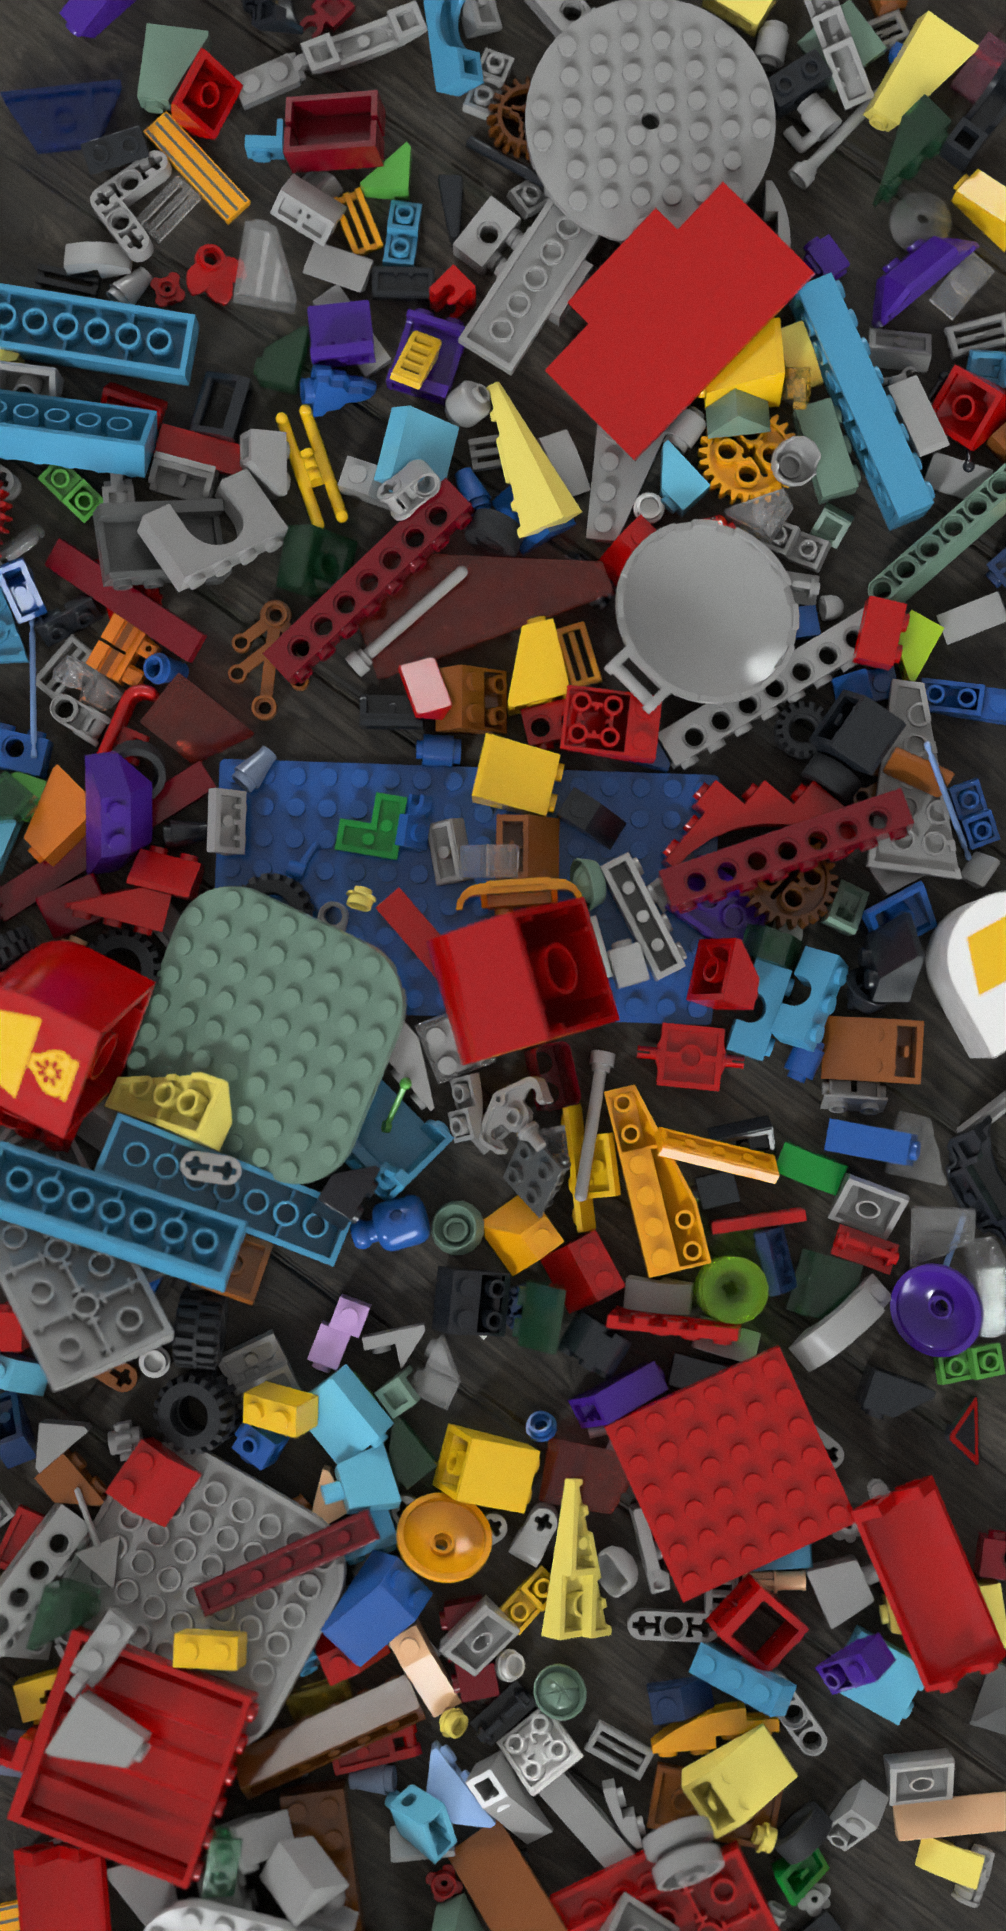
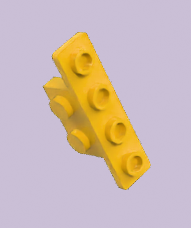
[561,1104,621,1233]

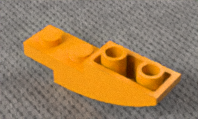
[650,1700,780,1757]

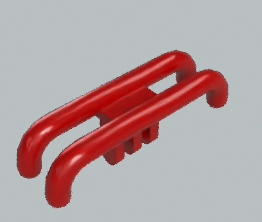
[97,684,160,767]

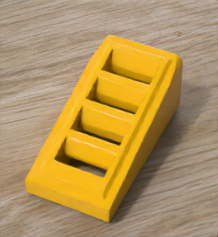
[390,330,442,390]

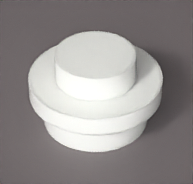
[633,492,665,524]
[139,1347,171,1378]
[495,1649,525,1682]

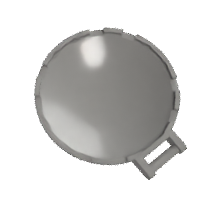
[604,519,799,715]

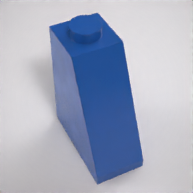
[824,1119,921,1166]

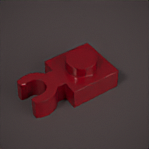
[300,0,356,39]

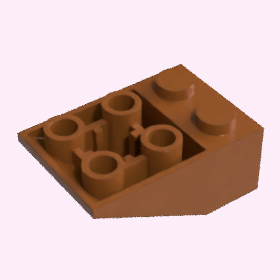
[821,1016,924,1084]

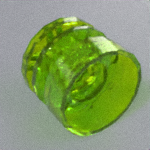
[694,1255,769,1324]

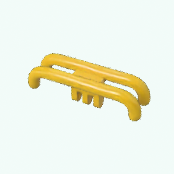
[276,404,348,531]

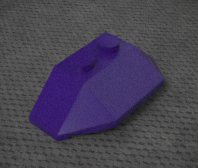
[872,236,980,329]
[85,751,152,875]

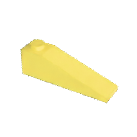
[105,1072,232,1152]

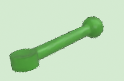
[381,1077,412,1133]

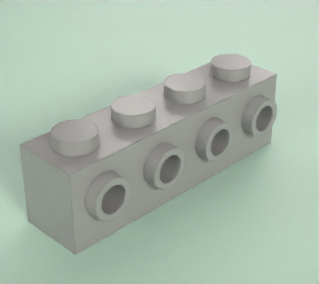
[600,852,687,982]

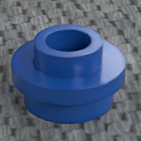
[526,1411,557,1442]

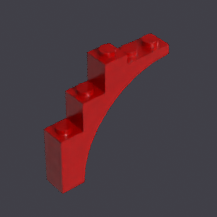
[661,780,855,868]

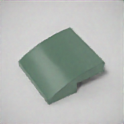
[797,0,887,94]

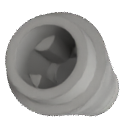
[106,266,153,305]

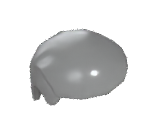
[771,436,821,487]
[597,1546,638,1598]

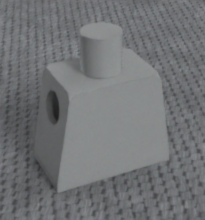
[804,1554,880,1629]

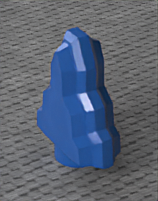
[300,364,377,417]

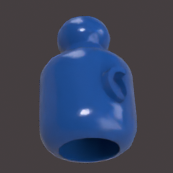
[350,1195,430,1252]

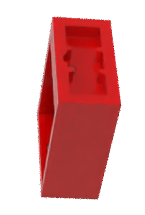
[705,1573,809,1671]

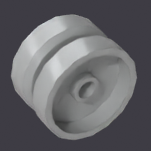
[642,1816,725,1891]

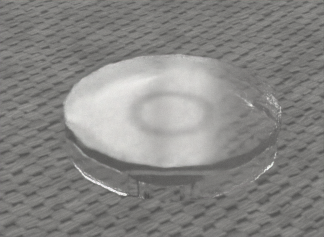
[0,523,45,566]

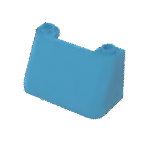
[345,1074,454,1201]

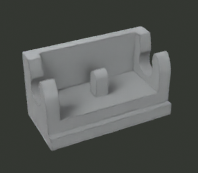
[270,173,347,247]
[148,451,219,500]

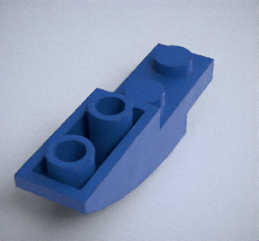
[921,678,1006,725]

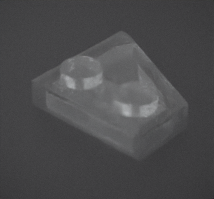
[885,1111,947,1186]
[909,1206,976,1268]

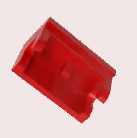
[429,264,476,319]

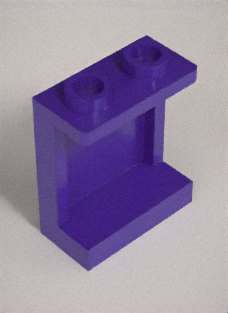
[386,308,466,406]

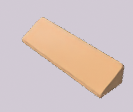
[892,1791,1006,1841]

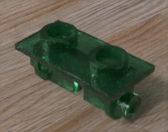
[201,1827,243,1898]

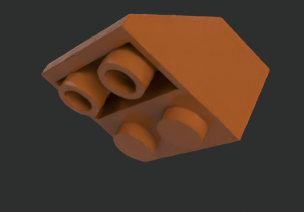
[436,664,507,734]
[496,814,560,880]

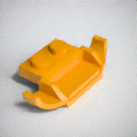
[456,877,582,916]

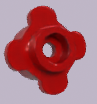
[150,272,186,308]
[426,1864,463,1902]

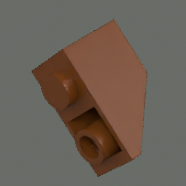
[34,1448,108,1506]

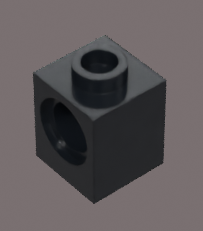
[690,1171,740,1210]

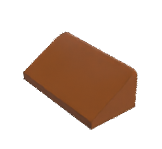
[883,747,954,797]

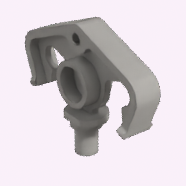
[478,1077,553,1154]

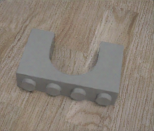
[137,468,288,592]

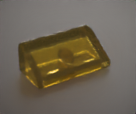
[286,1679,354,1723]

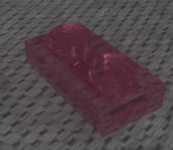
[950,32,1006,104]

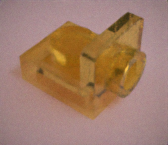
[781,367,811,410]

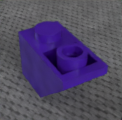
[815,1633,896,1695]

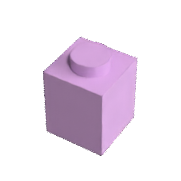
[329,1293,372,1338]
[307,1320,351,1373]

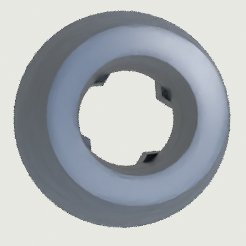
[231,746,277,793]
[349,1763,397,1795]

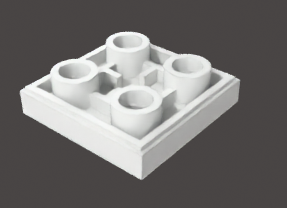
[496,1708,584,1796]

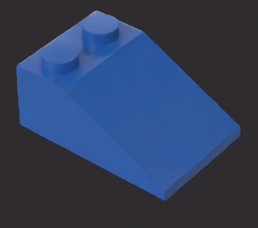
[320,1549,433,1667]

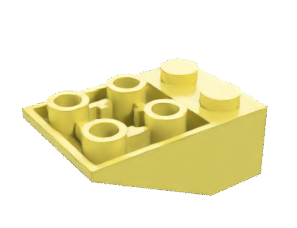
[681,1723,798,1839]

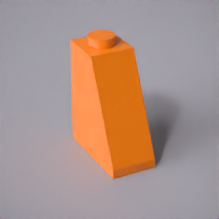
[24,764,86,867]

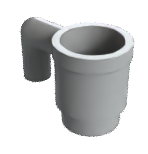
[783,93,842,153]

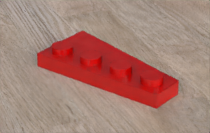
[606,1306,742,1345]

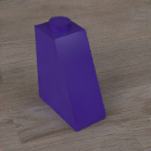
[59,0,136,39]
[568,1361,668,1429]

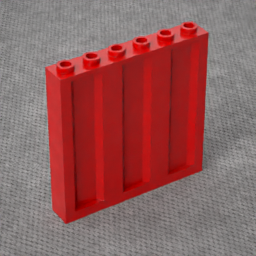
[7,1626,260,1889]

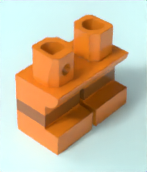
[85,613,162,686]

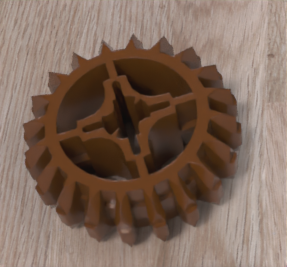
[486,76,531,164]

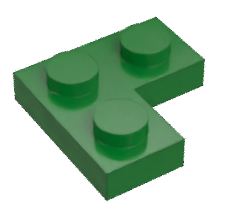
[335,792,408,861]

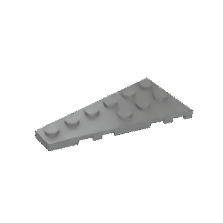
[585,424,668,543]
[866,679,962,880]

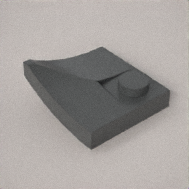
[969,1661,1006,1735]

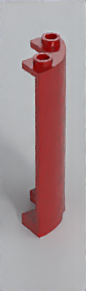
[851,1475,1006,1693]
[13,1841,111,1931]

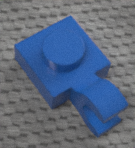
[395,794,433,851]

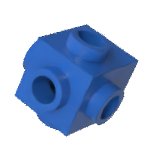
[232,1423,290,1470]

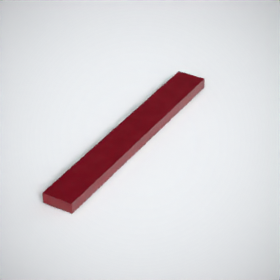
[0,761,217,922]

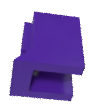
[803,234,850,281]

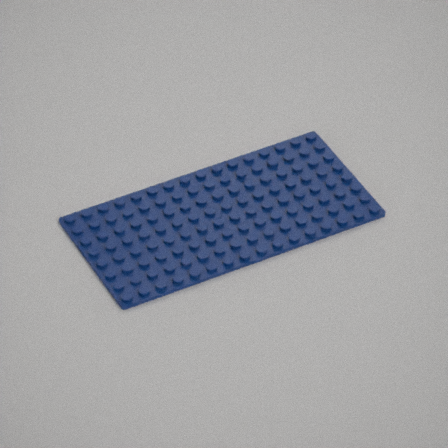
[215,759,719,1025]

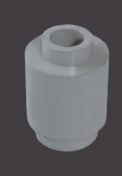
[754,20,789,72]
[663,406,707,455]

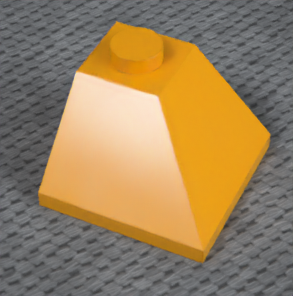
[483,1195,565,1276]

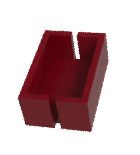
[283,90,386,173]

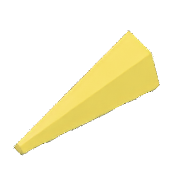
[486,382,582,538]
[541,1478,612,1640]

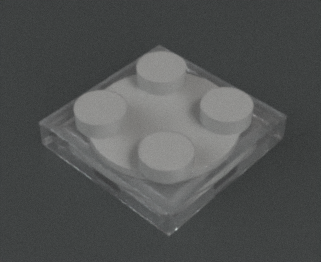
[415,1013,497,1085]

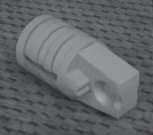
[951,1844,995,1908]

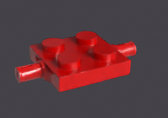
[637,1022,745,1091]

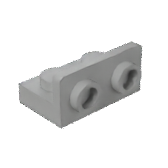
[207,788,247,856]

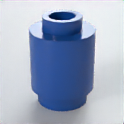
[416,734,461,767]
[784,1042,825,1083]

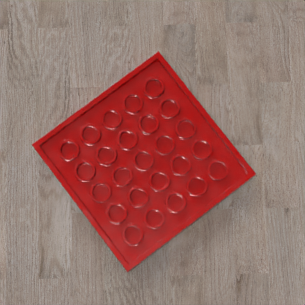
[604,1345,855,1602]

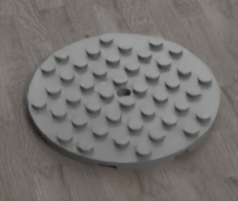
[525,0,776,245]

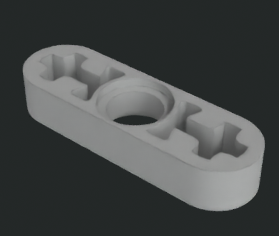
[627,1608,718,1642]

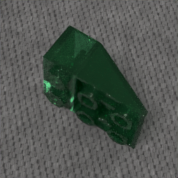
[872,94,952,207]

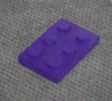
[664,855,765,953]

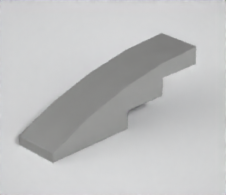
[804,0,875,110]

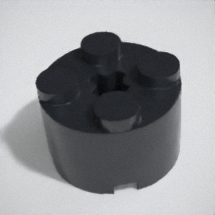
[556,1309,632,1380]

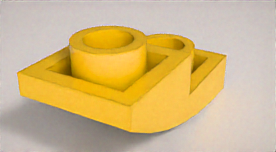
[499,1565,551,1635]

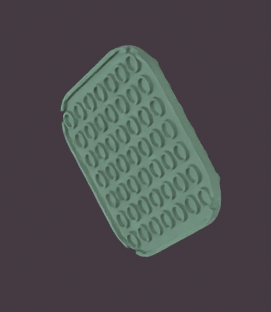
[127,886,407,1184]

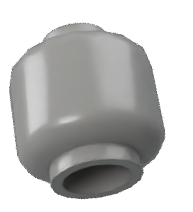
[445,380,491,428]

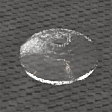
[890,192,952,251]

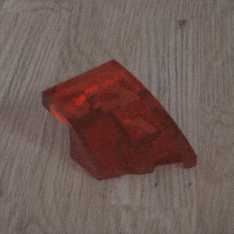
[140,672,255,764]
[539,1438,630,1514]

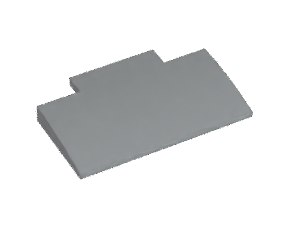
[0,1135,174,1392]

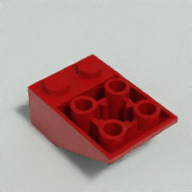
[560,685,662,764]

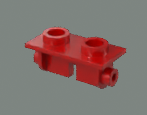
[830,1224,900,1275]

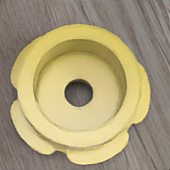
[346,886,377,912]
[439,1707,468,1739]
[751,1822,778,1854]

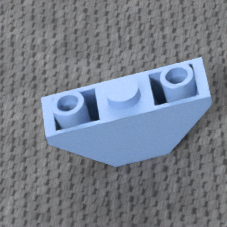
[426,1739,496,1828]

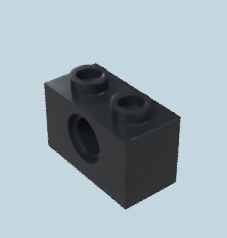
[768,48,832,121]

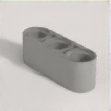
[771,1668,827,1756]

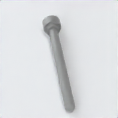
[788,86,879,190]
[345,566,468,677]
[574,1050,616,1202]

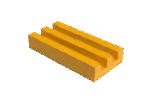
[333,187,383,256]
[556,621,602,687]

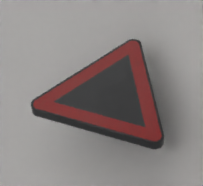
[944,1396,979,1466]

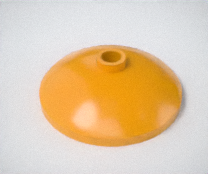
[396,1492,492,1583]

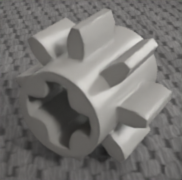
[108,1420,144,1461]

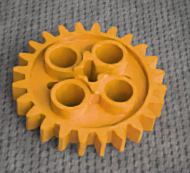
[698,414,795,508]

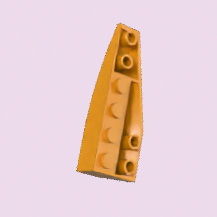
[604,1084,711,1278]

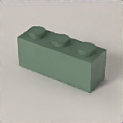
[791,397,861,504]

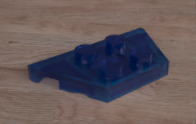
[1,79,122,154]

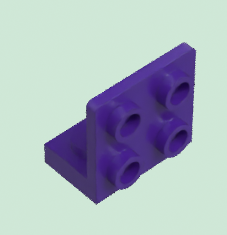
[307,300,376,368]

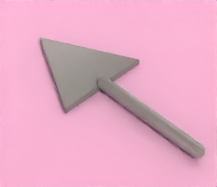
[74,1487,120,1589]

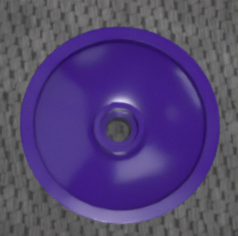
[890,1263,983,1357]

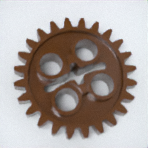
[739,830,838,931]

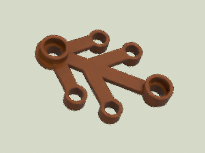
[228,600,310,721]

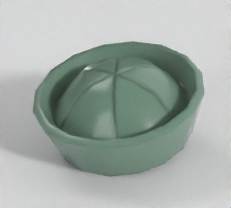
[570,858,606,911]
[431,1200,484,1255]
[533,1664,587,1721]

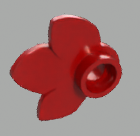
[186,244,247,305]

